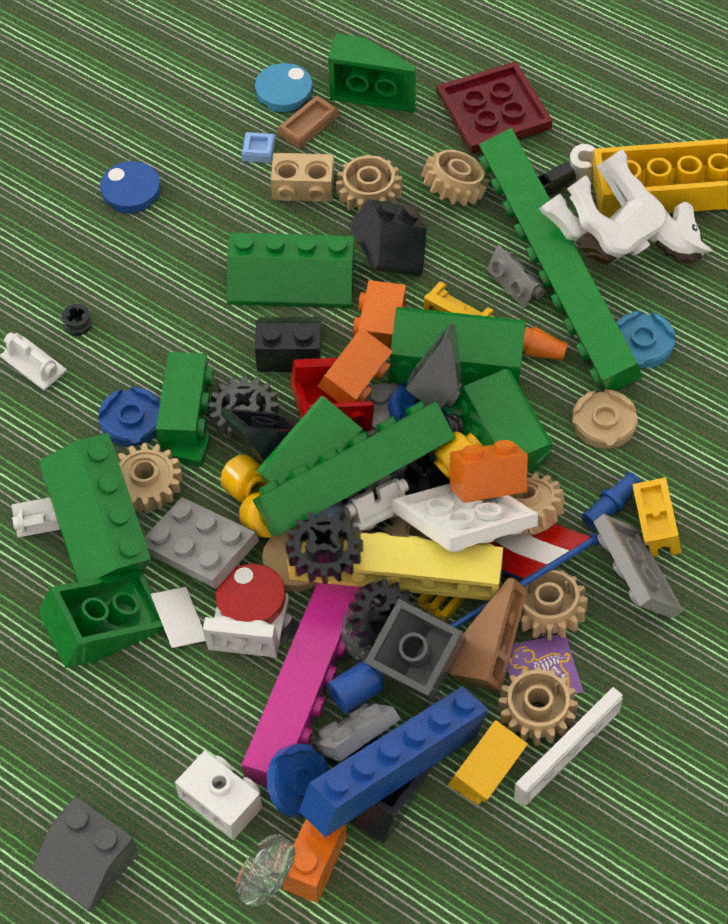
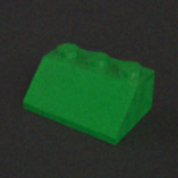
[443,369,553,471]
[256,396,364,521]

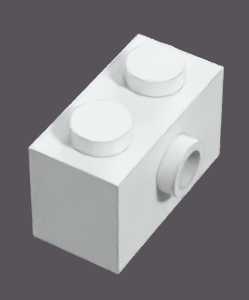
[175,750,262,840]

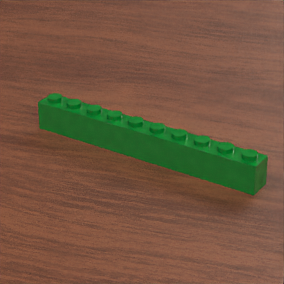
[479,128,643,391]

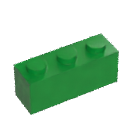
[156,352,214,449]

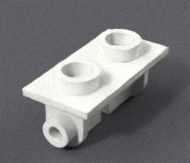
[0,332,67,391]
[342,478,409,531]
[11,497,60,537]

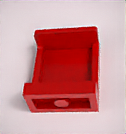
[290,358,375,431]

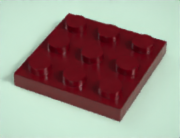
[436,61,553,154]

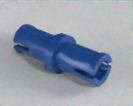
[581,472,641,531]

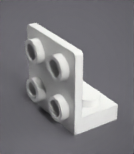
[202,593,289,658]

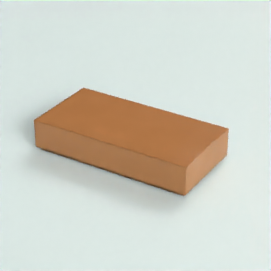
[277,95,339,149]

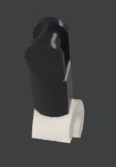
[538,144,595,197]

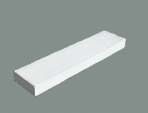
[514,687,623,806]

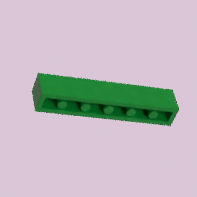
[252,400,455,536]

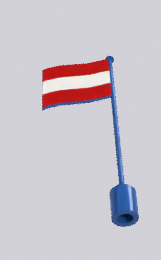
[327,523,600,714]

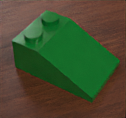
[328,33,416,113]
[38,570,164,668]

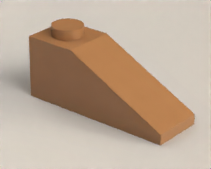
[449,578,527,691]

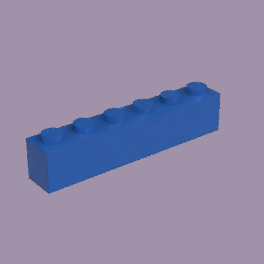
[299,686,488,837]

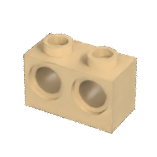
[271,153,334,202]

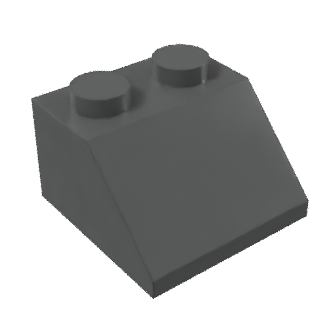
[406,322,462,409]
[364,599,466,702]
[32,796,138,912]

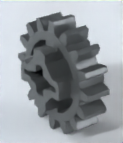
[208,376,280,441]

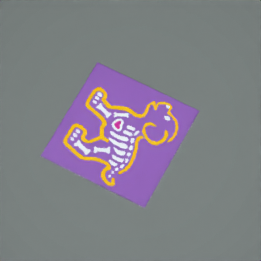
[507,635,583,694]

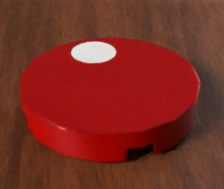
[216,563,286,624]

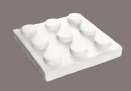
[392,484,538,552]

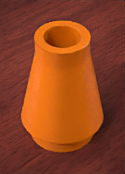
[522,326,568,361]

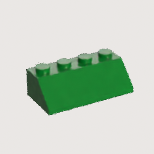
[227,232,355,308]
[388,307,526,390]
[38,433,151,582]

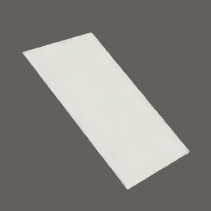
[151,587,206,648]

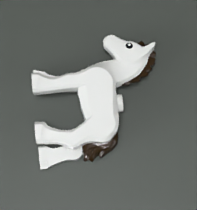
[539,149,712,264]

